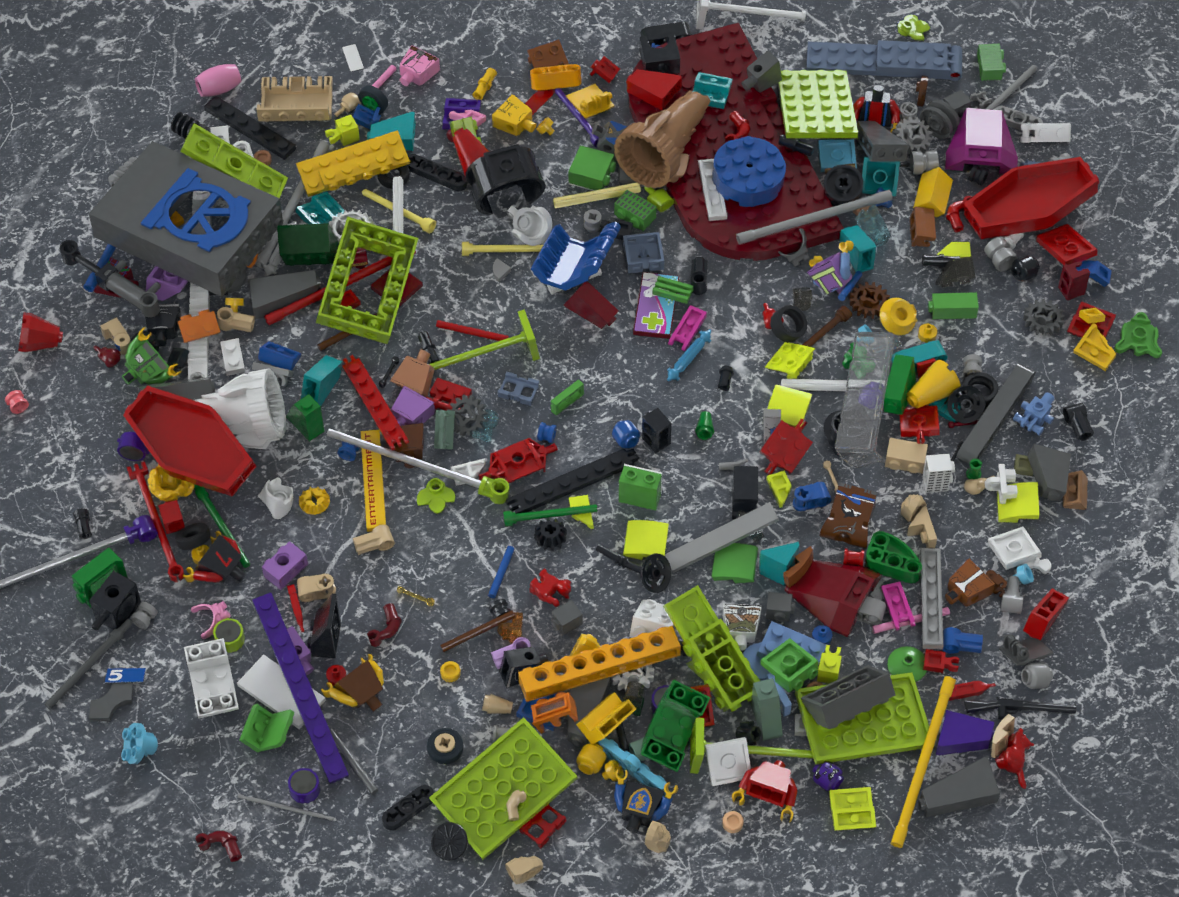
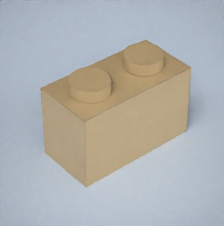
[885,438,928,474]

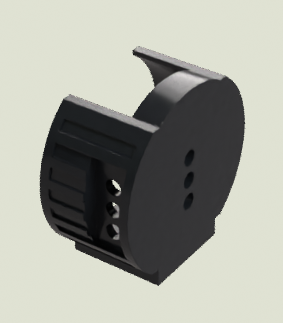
[465,144,546,215]

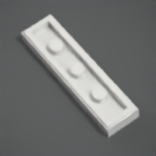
[698,159,727,221]

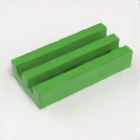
[652,276,693,304]
[551,379,584,416]

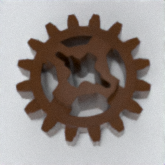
[849,282,890,319]

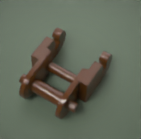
[986,570,1007,597]

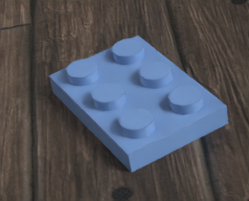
[756,621,827,665]

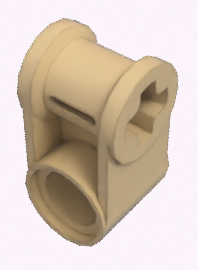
[297,574,336,602]

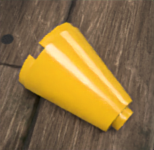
[907,360,961,408]

